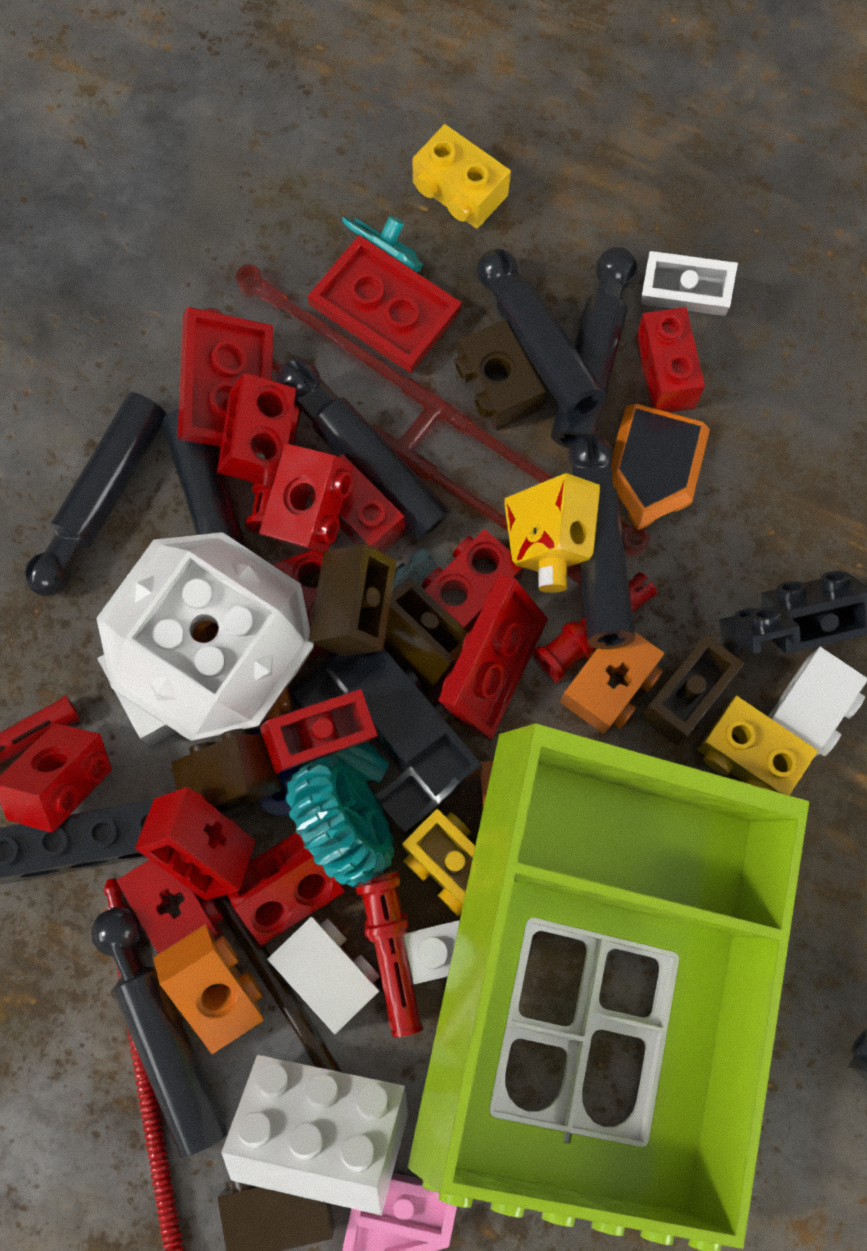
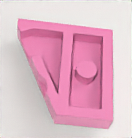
[342,1173,457,1251]

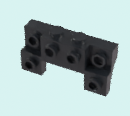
[719,571,867,654]
[290,648,482,837]

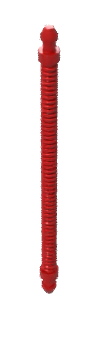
[103,878,187,1251]

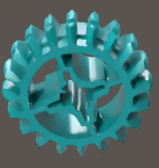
[286,755,394,887]

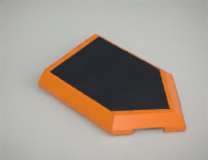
[611,403,710,530]

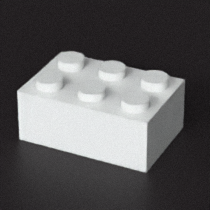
[221,1055,408,1215]

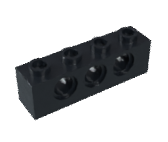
[0,799,154,884]

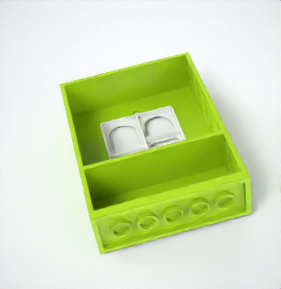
[407,723,809,1251]

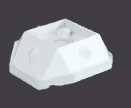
[97,532,313,743]

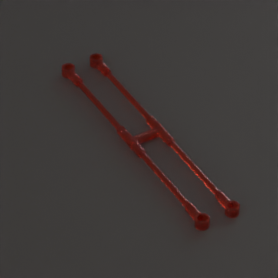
[204,264,650,586]

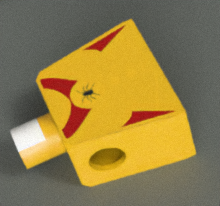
[505,473,600,593]

